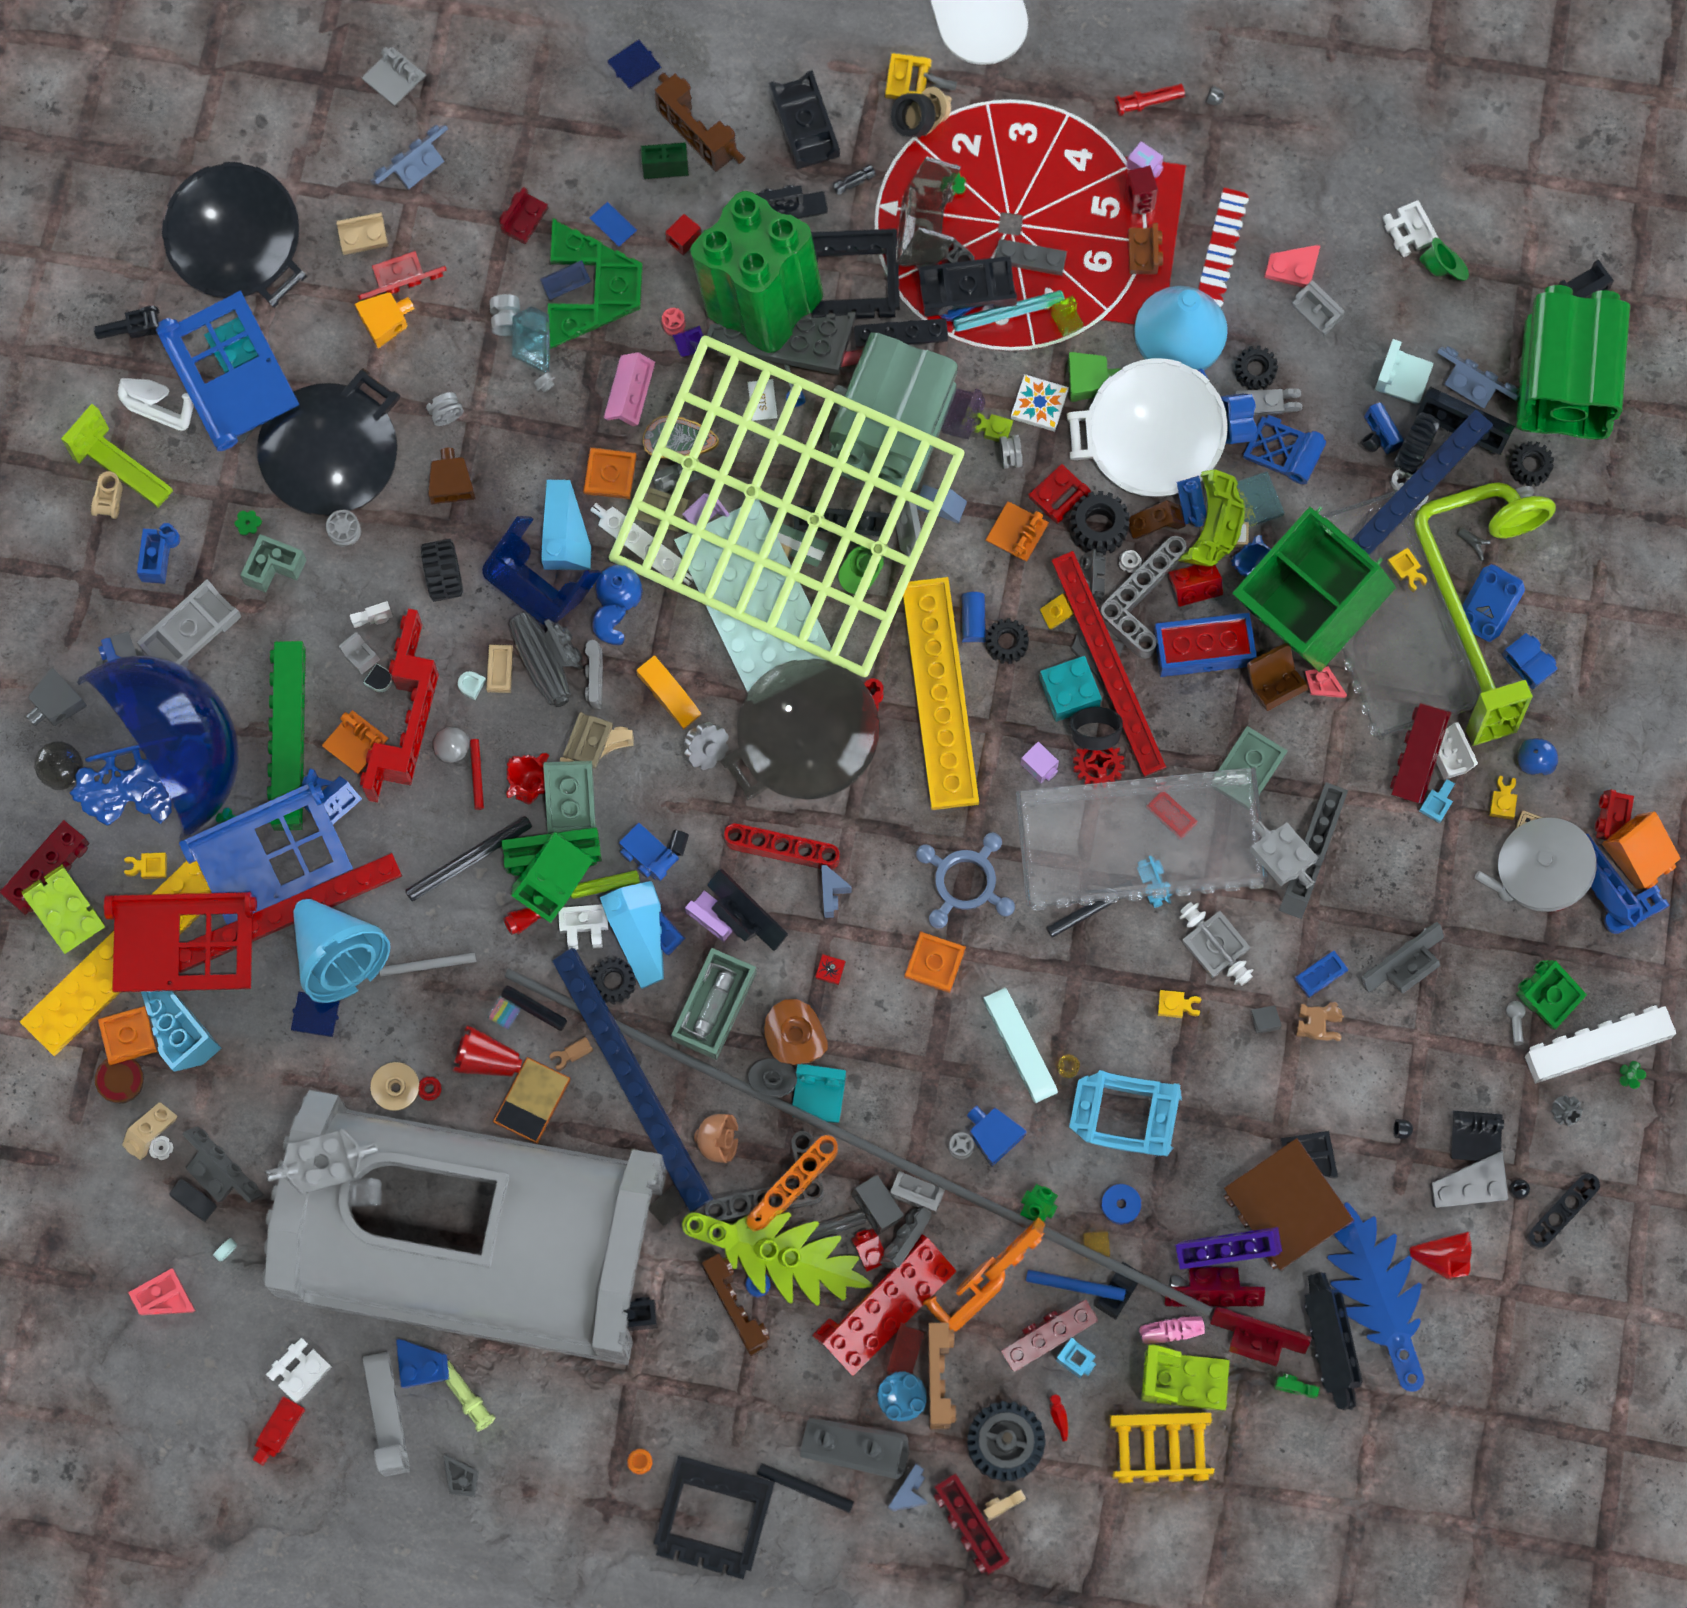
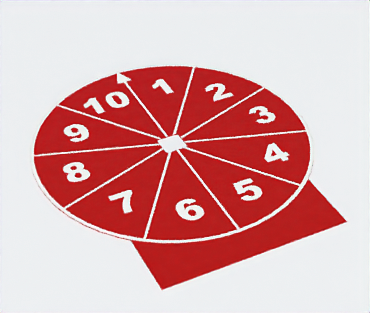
[875,100,1186,351]

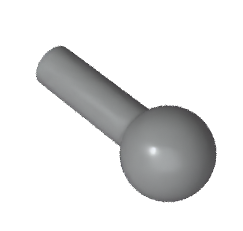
[1475,871,1514,902]
[1506,1001,1526,1045]

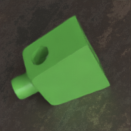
[1068,352,1121,402]

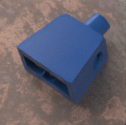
[967,1106,1027,1167]

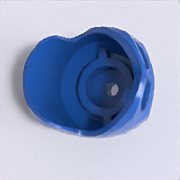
[592,604,626,646]
[1517,738,1558,775]

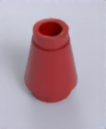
[503,908,541,935]

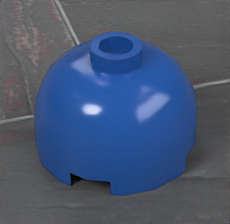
[595,565,643,610]

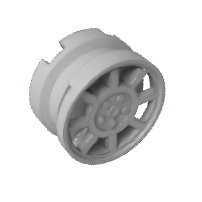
[426,392,464,426]
[1000,435,1023,469]
[326,510,361,547]

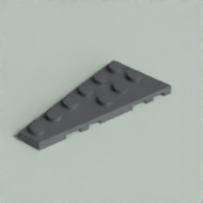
[707,312,856,375]

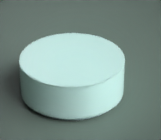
[213,1238,237,1262]

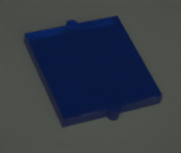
[607,39,661,90]
[291,991,340,1037]

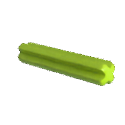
[571,870,640,899]

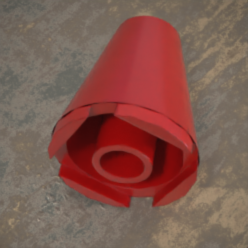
[452,1025,523,1077]

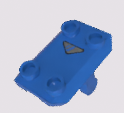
[1462,565,1525,642]

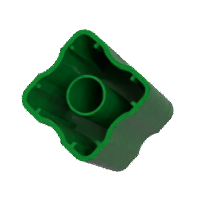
[691,191,824,353]
[1516,285,1630,440]

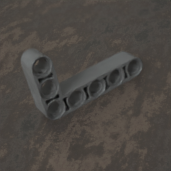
[705,1131,824,1223]

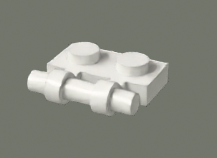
[1383,200,1438,257]
[266,1338,332,1404]

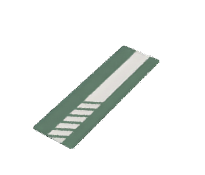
[768,518,829,567]

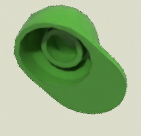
[839,545,884,594]

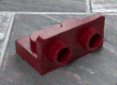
[499,187,549,245]

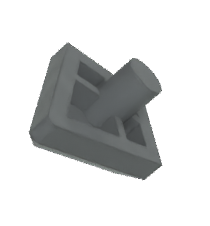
[444,1455,479,1497]

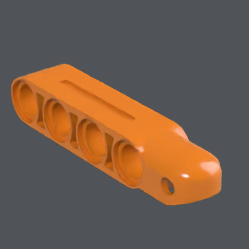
[746,1135,838,1231]

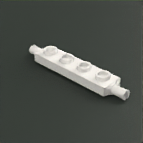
[591,503,694,586]

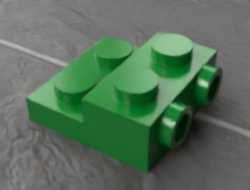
[1516,960,1587,1030]

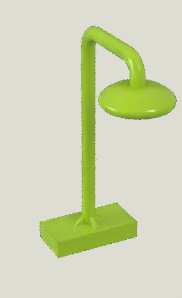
[1414,482,1556,746]

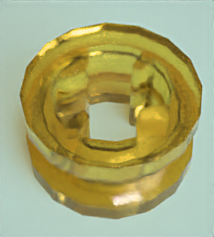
[1057,1054,1080,1078]

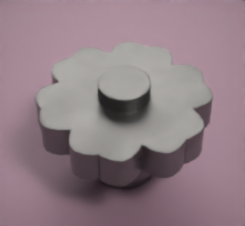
[684,722,729,770]

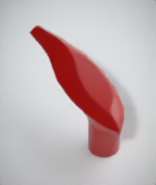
[1050,1395,1068,1442]

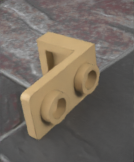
[122,1103,177,1160]

